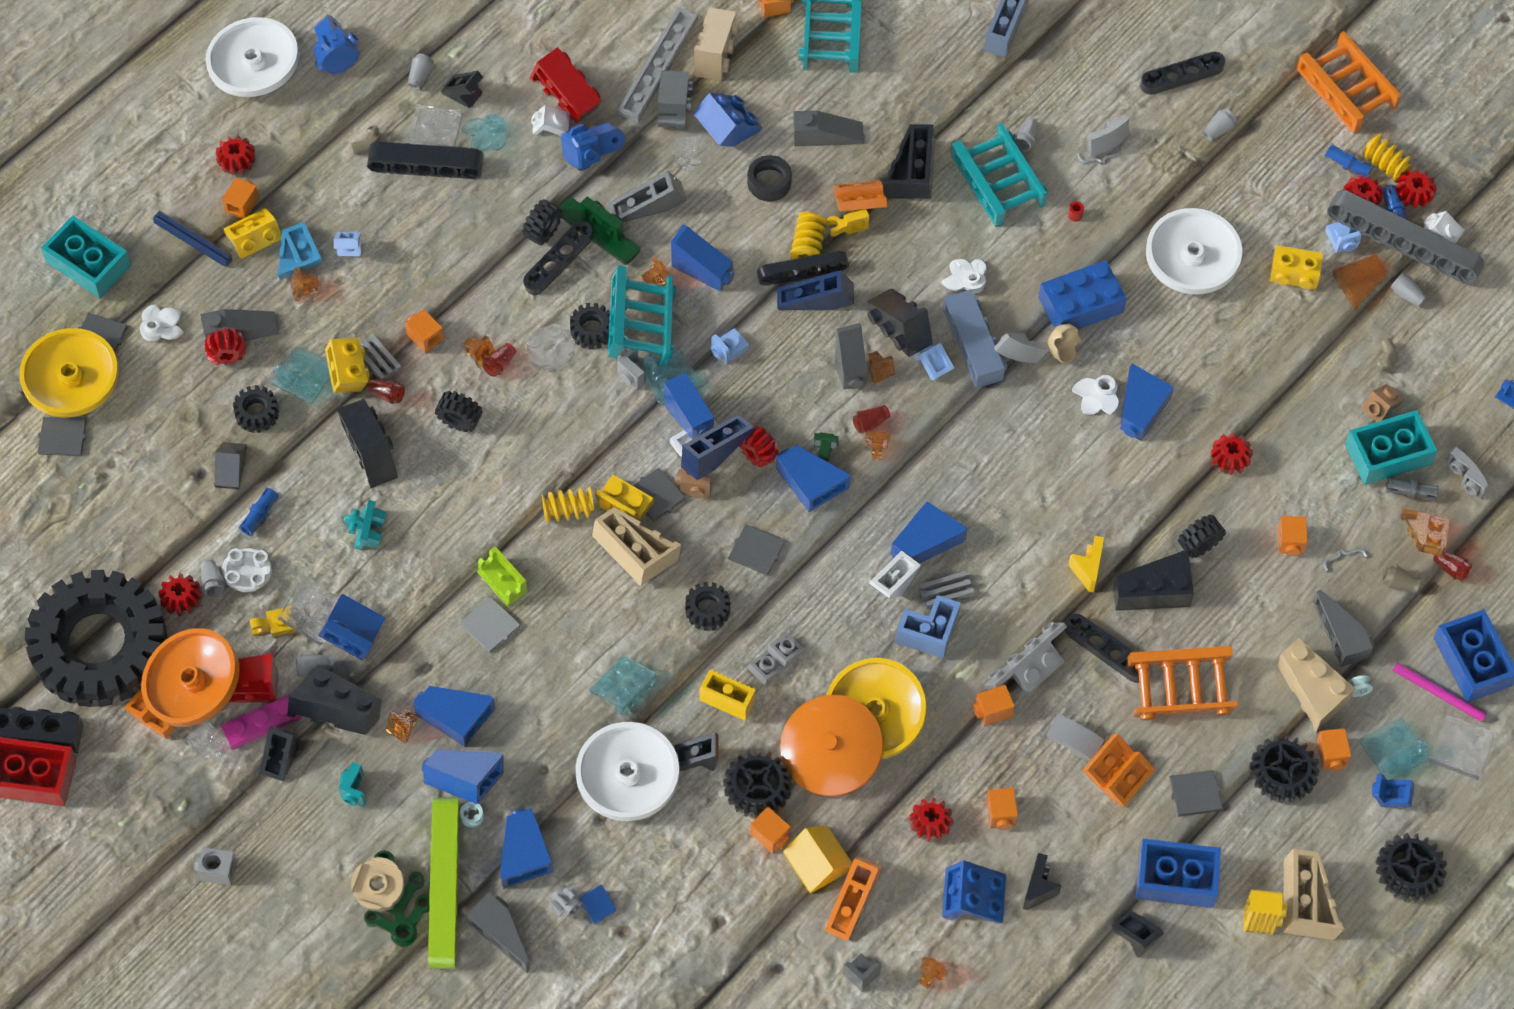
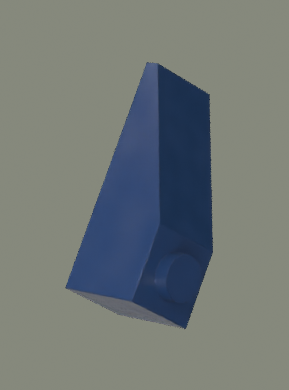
[777,270,854,310]
[681,414,754,480]

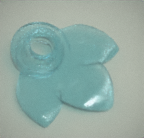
[462,114,506,152]

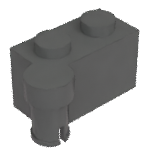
[657,70,693,130]

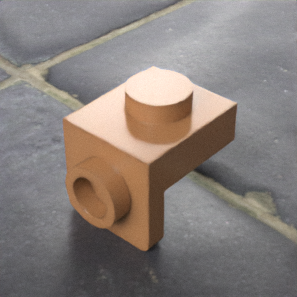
[1362,384,1405,422]
[676,469,711,498]

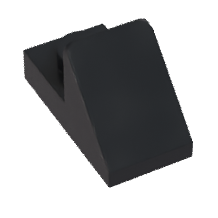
[440,70,483,108]
[674,732,719,772]
[1023,853,1062,910]
[1112,910,1164,957]

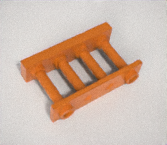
[1297,31,1401,134]
[1128,646,1238,720]

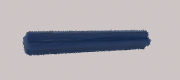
[153,211,233,267]

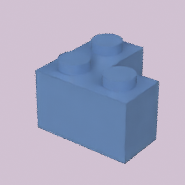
[896,595,961,659]

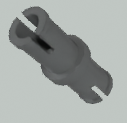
[1386,477,1439,501]

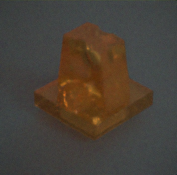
[641,257,669,285]
[290,268,319,302]
[462,335,495,369]
[868,351,895,384]
[865,431,890,460]
[385,709,419,744]
[918,956,949,989]

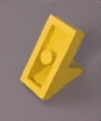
[1069,536,1104,592]

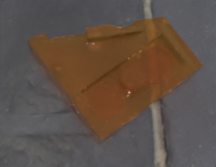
[1333,254,1388,311]
[1400,508,1450,557]

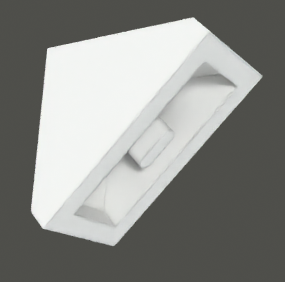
[870,551,921,598]

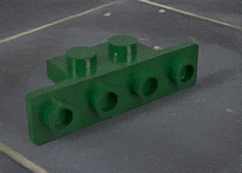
[559,196,641,265]

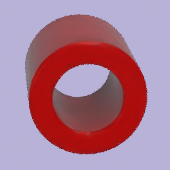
[1068,201,1084,222]

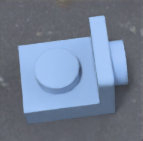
[1325,222,1362,253]
[334,232,361,256]
[711,328,749,365]
[914,343,954,380]

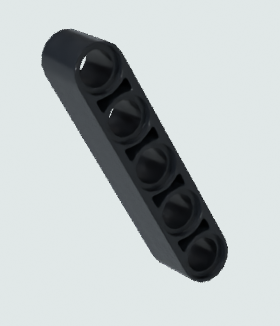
[367,142,484,179]

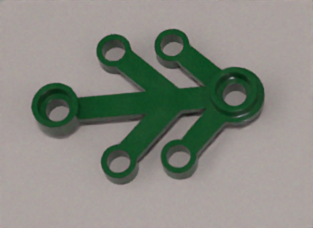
[364,850,430,947]

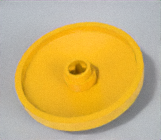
[19,328,119,418]
[826,658,927,759]

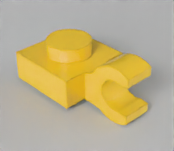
[826,209,869,236]
[250,606,296,638]

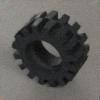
[522,199,563,245]
[570,303,610,349]
[233,385,279,433]
[435,391,483,432]
[1178,514,1226,558]
[685,582,730,631]

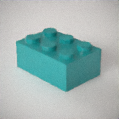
[41,215,131,299]
[1345,410,1437,485]

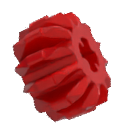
[215,135,256,176]
[1396,168,1437,210]
[1343,173,1383,206]
[204,328,246,366]
[739,425,779,468]
[1210,432,1253,475]
[158,572,202,617]
[909,797,953,843]

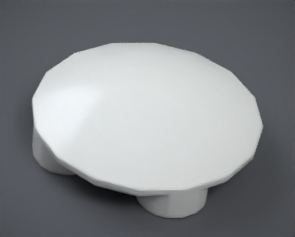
[222,548,272,592]

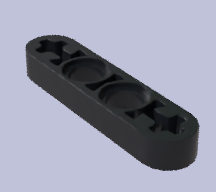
[1140,51,1225,95]
[523,221,594,295]
[756,251,850,286]
[1064,614,1149,683]

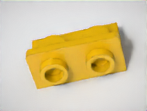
[223,208,282,259]
[594,474,654,522]

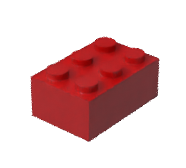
[0,737,76,806]

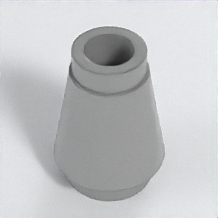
[407,54,434,90]
[1202,108,1237,141]
[1013,117,1039,152]
[1390,273,1427,307]
[201,559,226,598]
[296,654,334,679]

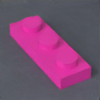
[221,694,303,750]

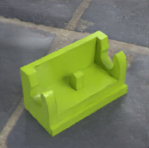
[477,546,528,607]

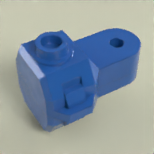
[313,15,360,75]
[560,123,625,171]

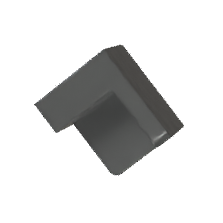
[843,953,881,992]

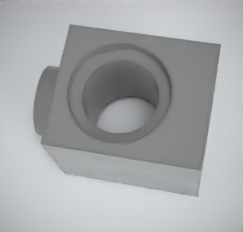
[194,847,237,885]

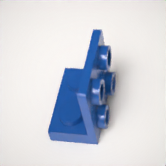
[318,594,385,660]
[942,860,1006,924]

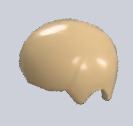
[1047,324,1082,363]

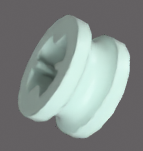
[1348,675,1373,697]
[460,802,484,828]

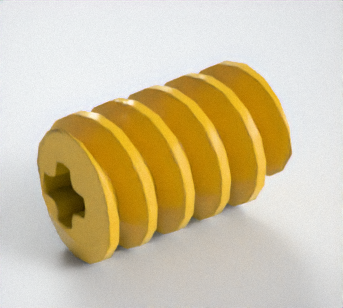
[1362,132,1414,183]
[790,211,827,259]
[542,487,594,523]

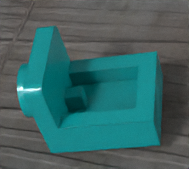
[339,762,366,807]

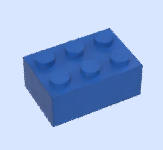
[1039,260,1127,329]
[1433,609,1514,703]
[1135,839,1221,908]

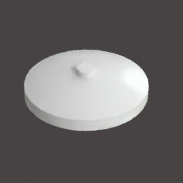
[206,17,299,97]
[1146,208,1242,294]
[576,722,679,821]

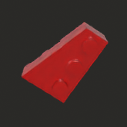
[529,47,602,124]
[228,653,278,703]

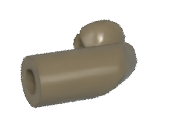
[351,125,381,154]
[1377,338,1398,372]

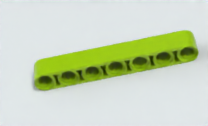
[428,798,460,969]

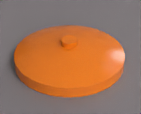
[141,628,239,727]
[781,695,884,798]

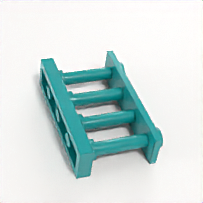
[799,0,862,73]
[951,122,1048,227]
[608,265,676,367]

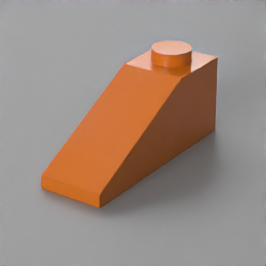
[825,856,884,941]

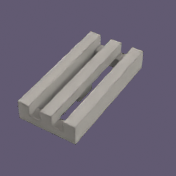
[360,333,402,383]
[919,571,975,609]

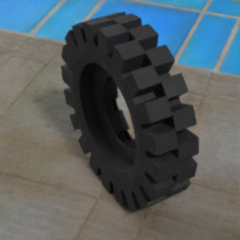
[25,570,168,707]

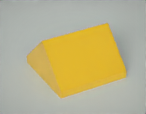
[783,825,852,894]

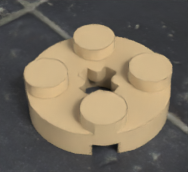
[351,857,405,911]

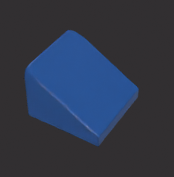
[580,884,617,925]

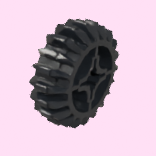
[1249,735,1320,804]
[723,750,793,819]
[1376,832,1447,903]

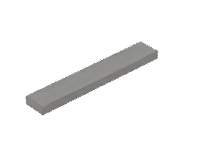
[617,7,699,123]

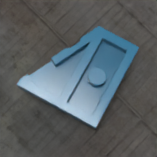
[277,222,323,280]

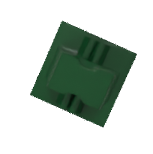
[814,432,839,462]

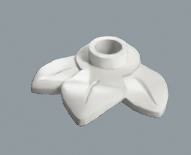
[942,259,987,294]
[140,305,183,341]
[1072,375,1119,415]

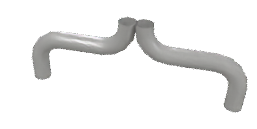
[1077,145,1121,164]
[1323,548,1369,572]

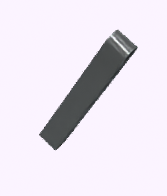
[1327,190,1485,285]

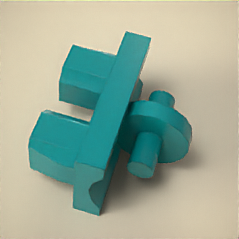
[343,500,387,550]

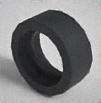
[747,155,792,202]

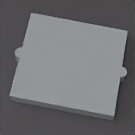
[460,597,520,653]

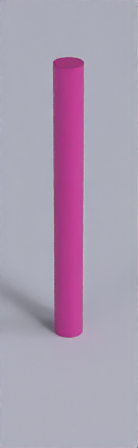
[1392,662,1487,722]

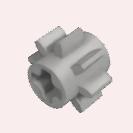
[550,884,582,917]

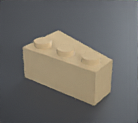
[694,7,740,81]
[592,507,681,586]
[1277,638,1355,732]
[1283,849,1344,940]

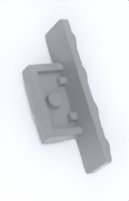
[984,622,1067,693]

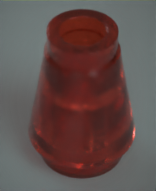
[482,343,516,377]
[367,379,405,404]
[853,405,890,434]
[1433,549,1472,581]

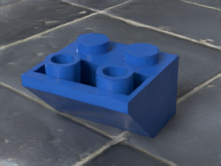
[693,93,762,147]

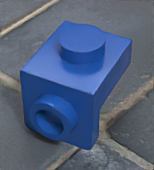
[1372,774,1415,808]

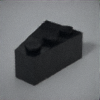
[882,124,935,199]
[867,288,933,357]
[337,399,398,488]
[1113,549,1194,611]
[287,665,382,735]

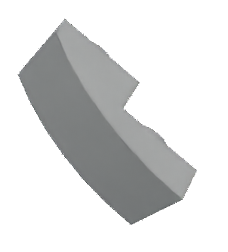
[1088,116,1129,157]
[994,332,1050,364]
[1446,447,1488,500]
[748,633,804,685]
[1046,714,1105,761]

